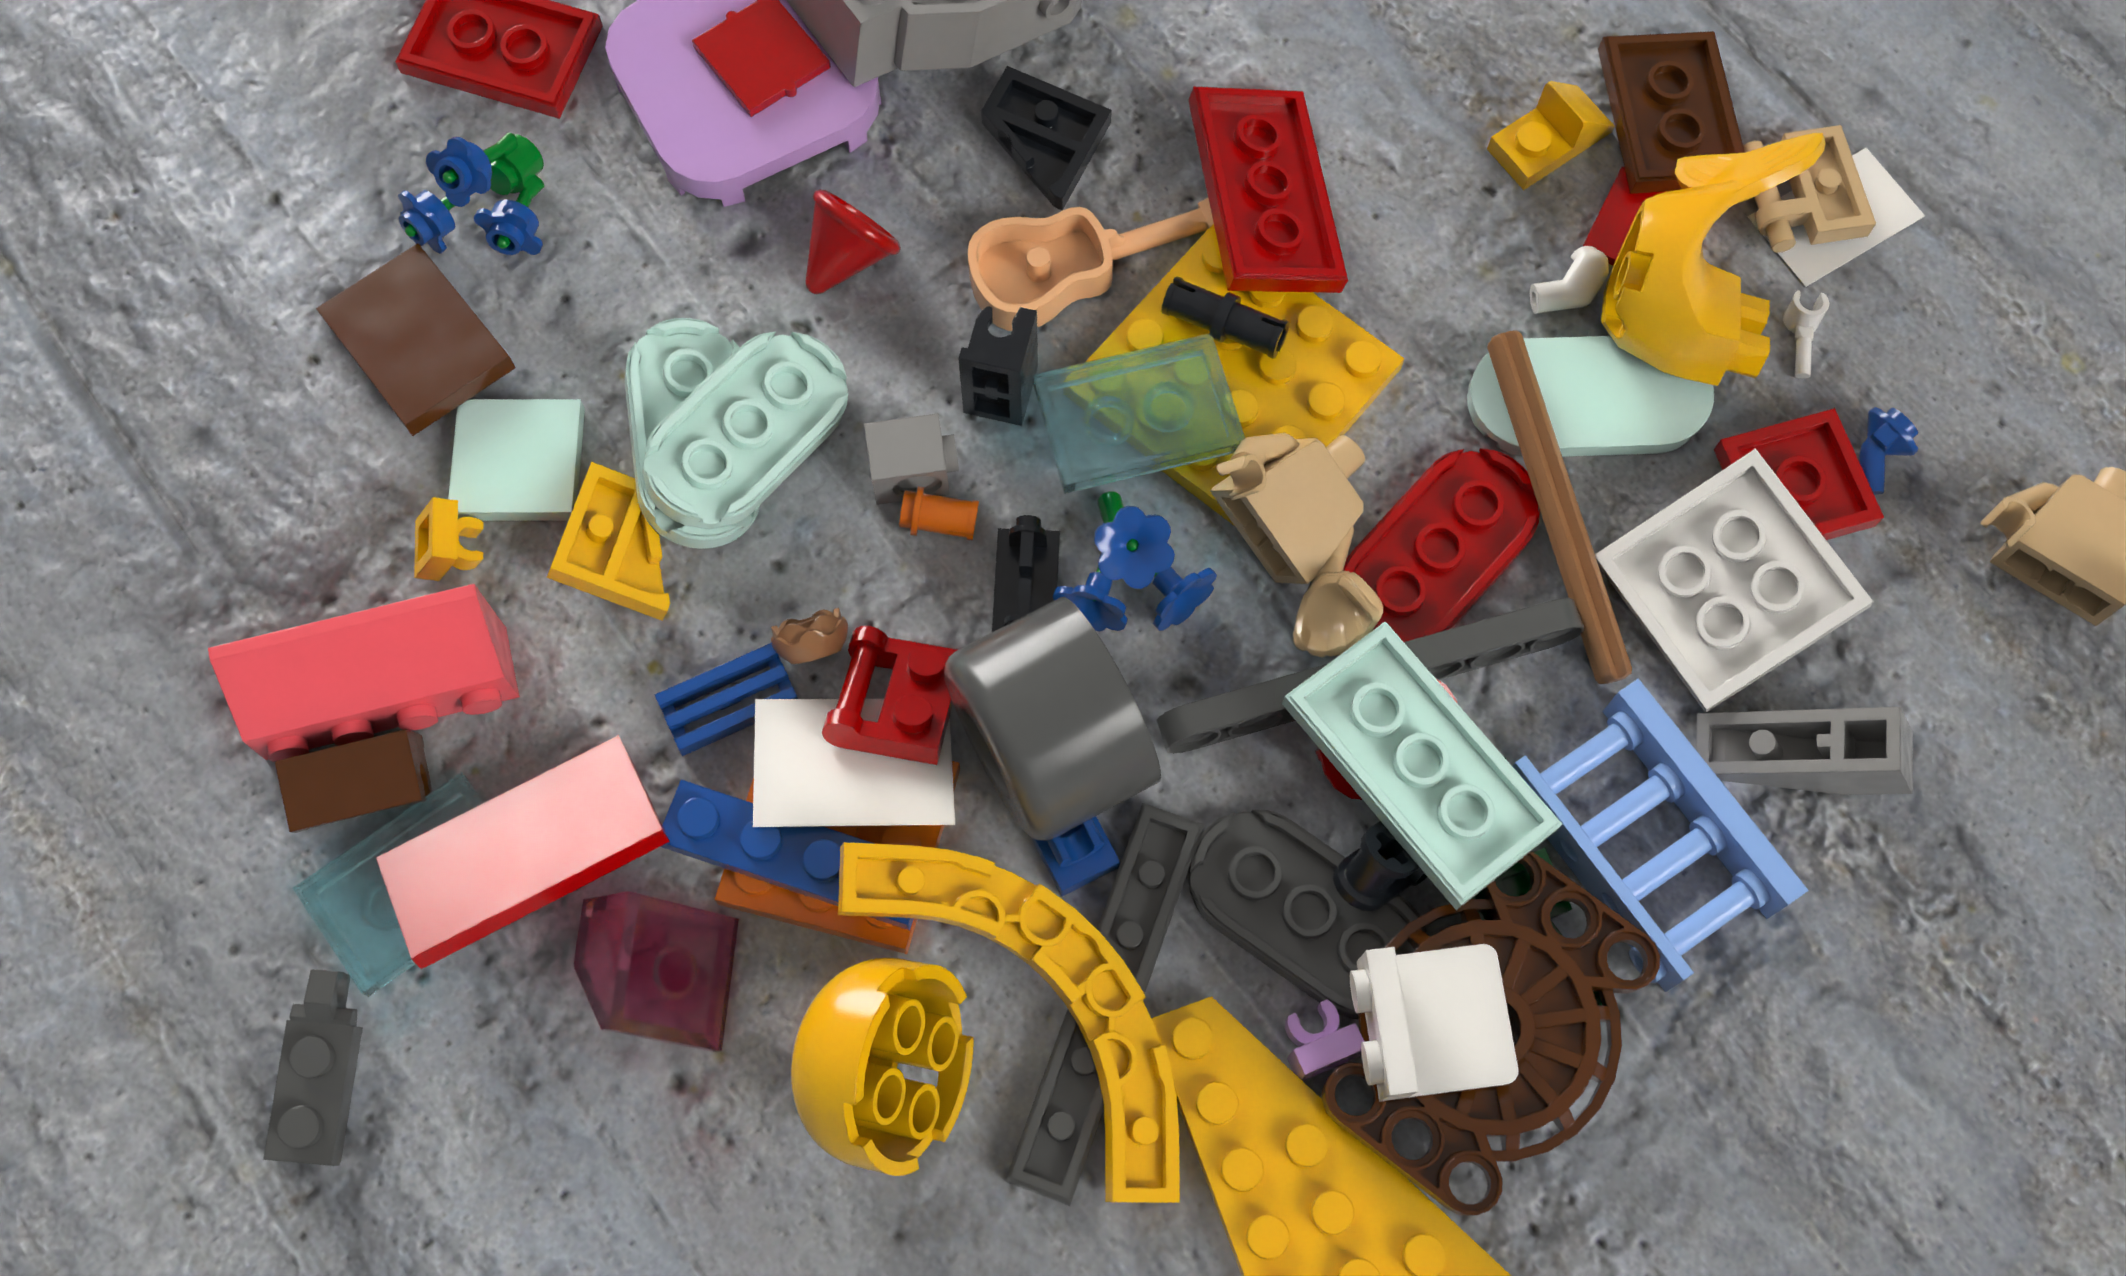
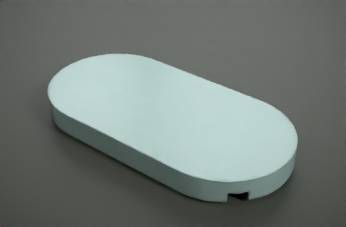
[625,318,761,549]
[642,331,848,529]
[1467,336,1714,457]

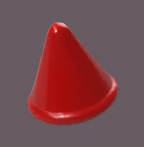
[805,189,901,295]

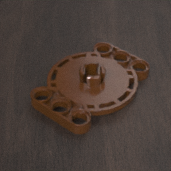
[1322,851,1660,1216]

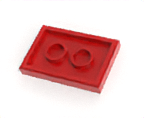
[395,0,603,119]

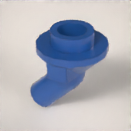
[1859,407,1918,495]

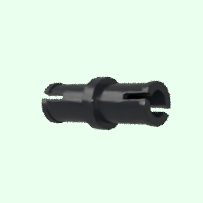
[1161,276,1290,359]

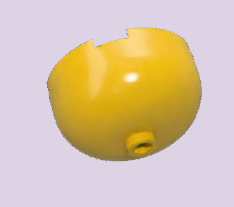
[791,957,974,1176]

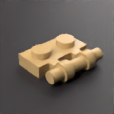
[1743,125,1876,253]

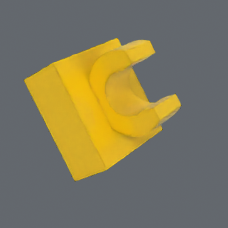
[414,497,484,581]

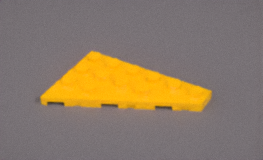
[1151,996,1511,1276]

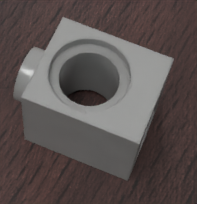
[864,413,959,505]

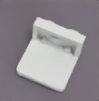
[1350,944,1519,1102]

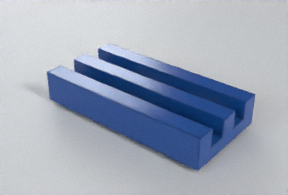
[654,643,798,757]

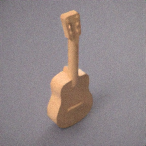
[968,198,1214,331]

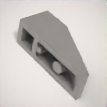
[1696,707,1913,795]

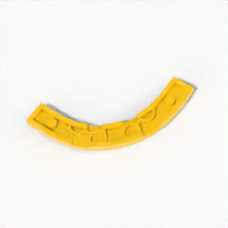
[838,842,1180,1203]

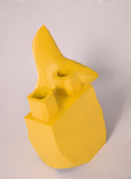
[1601,133,1826,386]

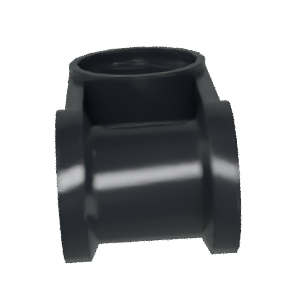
[1333,821,1428,911]

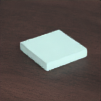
[448,399,585,521]

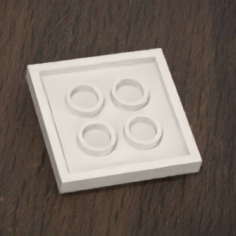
[1595,448,1874,713]

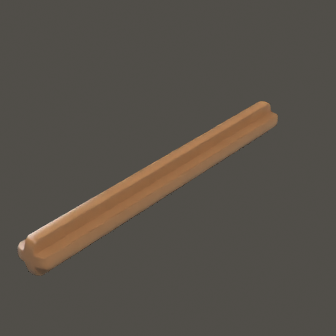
[1487,330,1632,684]

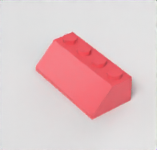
[208,584,520,762]

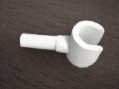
[1783,290,1829,379]

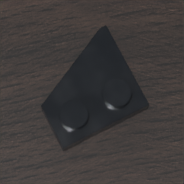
[981,66,1112,210]

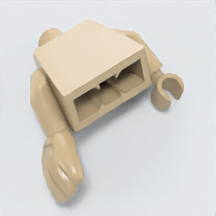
[1210,433,1383,657]
[1980,467,2126,626]

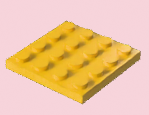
[1063,223,1405,526]

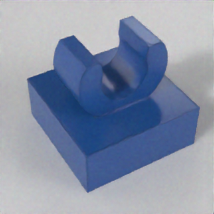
[1032,816,1120,897]

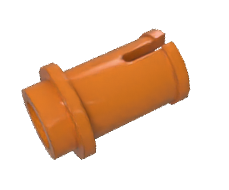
[899,486,979,540]

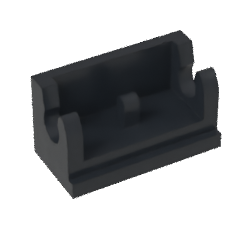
[958,306,1038,426]

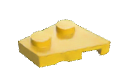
[546,461,670,621]

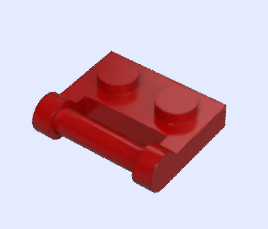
[822,626,958,765]

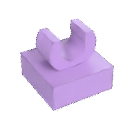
[1285,999,1364,1081]

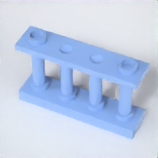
[1512,678,1809,992]

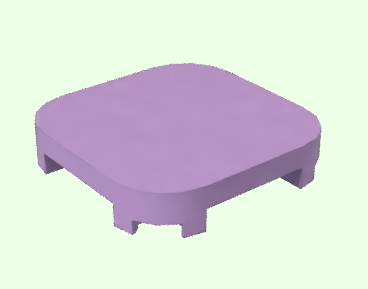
[605,0,881,207]

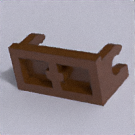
[275,729,432,833]

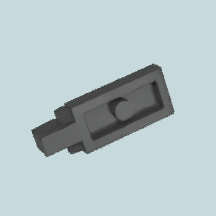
[263,969,363,1166]

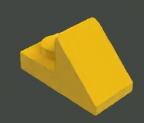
[1487,81,1615,191]

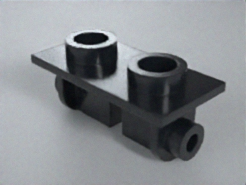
[992,515,1060,632]

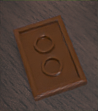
[1598,31,1745,194]
[316,243,516,436]

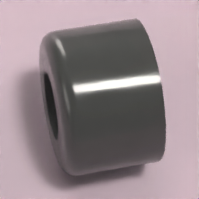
[944,597,1161,841]

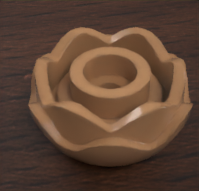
[771,607,848,664]

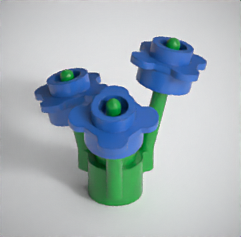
[398,132,544,255]

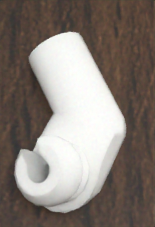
[1530,246,1609,314]

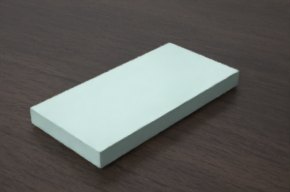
[1282,621,1562,910]

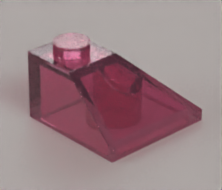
[573,891,739,1052]

